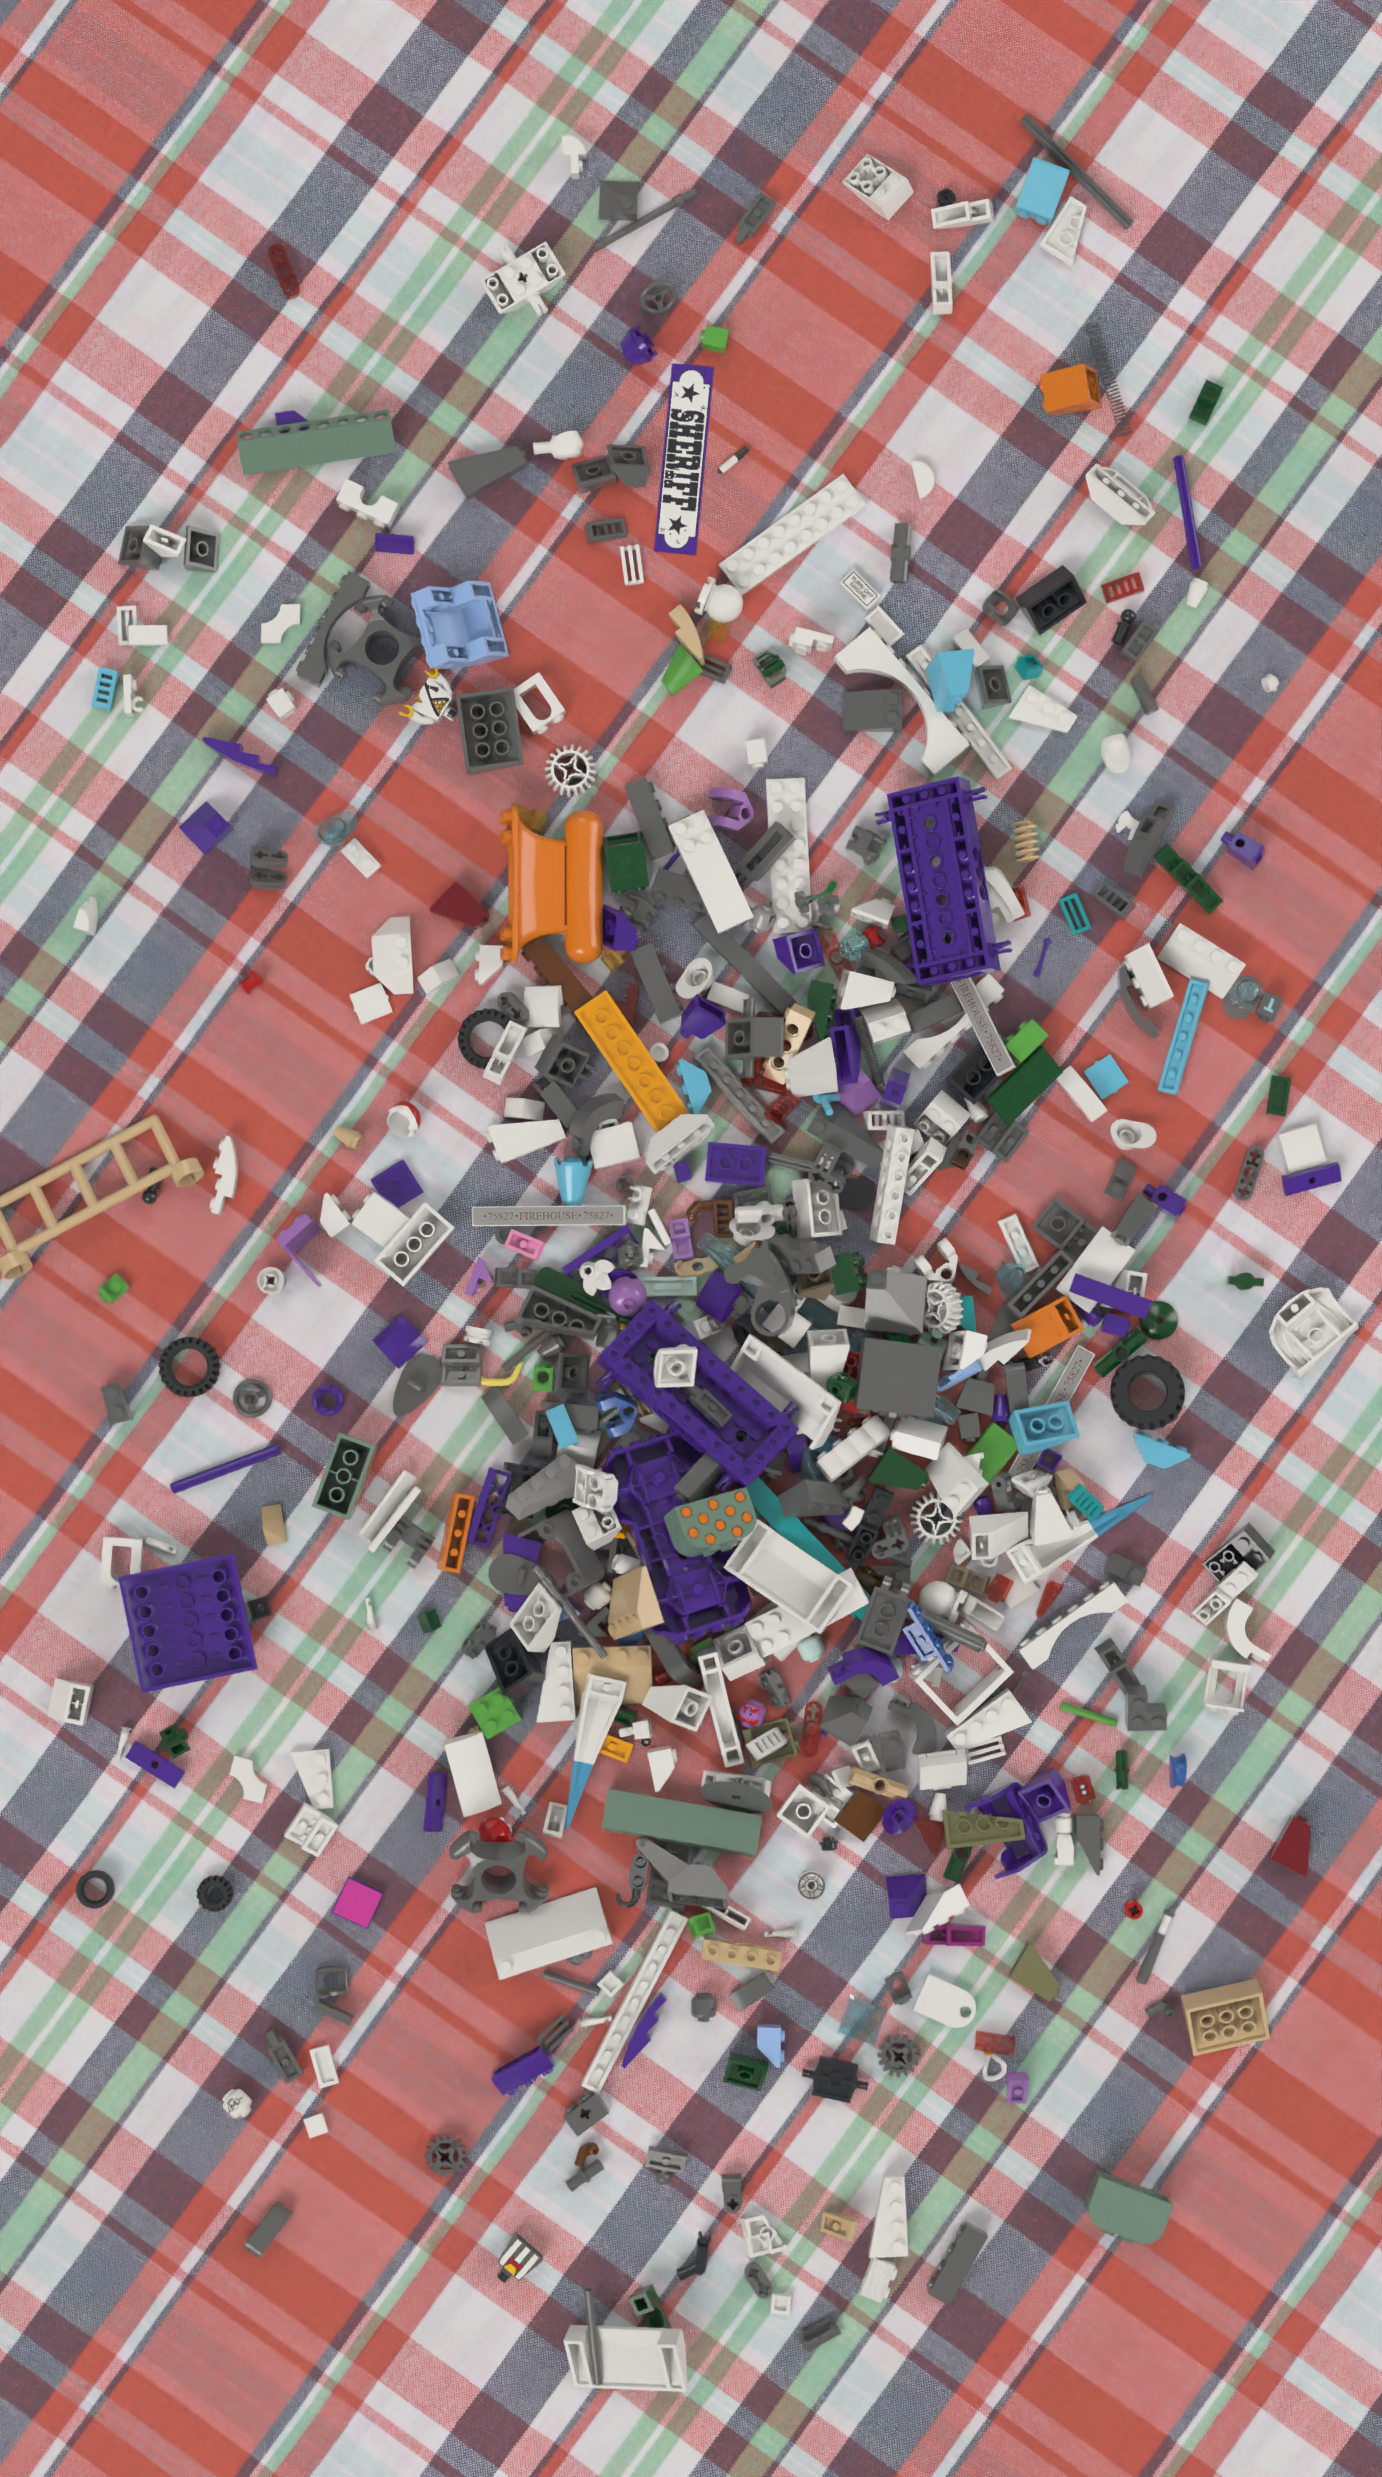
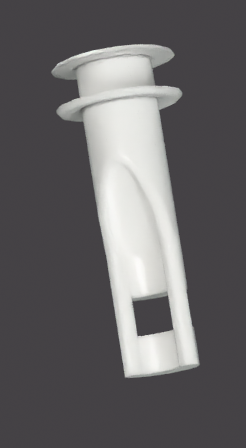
[144,1534,178,1555]
[365,1597,378,1631]
[116,1727,132,1760]
[501,1784,526,1816]
[764,1926,797,1939]
[579,2016,612,2030]

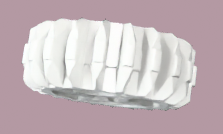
[544,744,597,797]
[923,1282,964,1334]
[910,1492,963,1545]

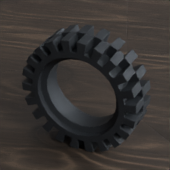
[458,1008,513,1069]
[158,1337,221,1397]

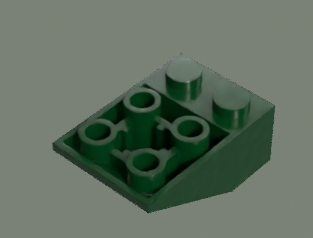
[807,980,837,1042]
[830,1251,868,1295]

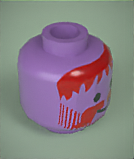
[738,1698,766,1729]

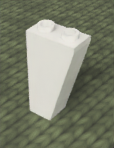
[485,1119,567,1164]

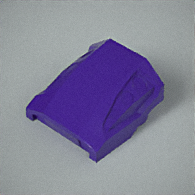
[372,1314,428,1369]

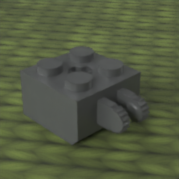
[535,1034,595,1088]

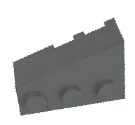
[778,1479,851,1517]

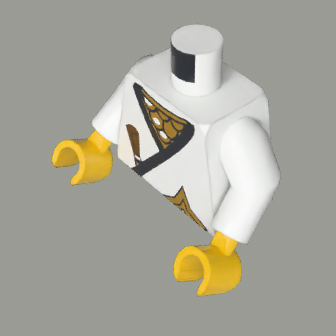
[398,669,458,725]

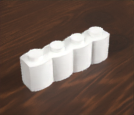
[816,1415,891,1483]

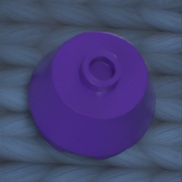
[620,326,658,366]

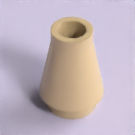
[333,1125,363,1150]

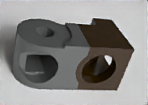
[949,1131,980,1171]

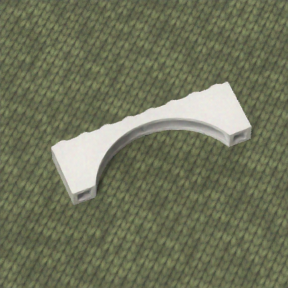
[834,627,970,777]

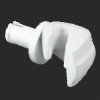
[533,430,583,460]

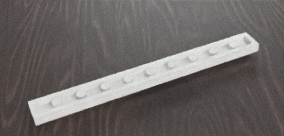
[580,1909,688,2094]

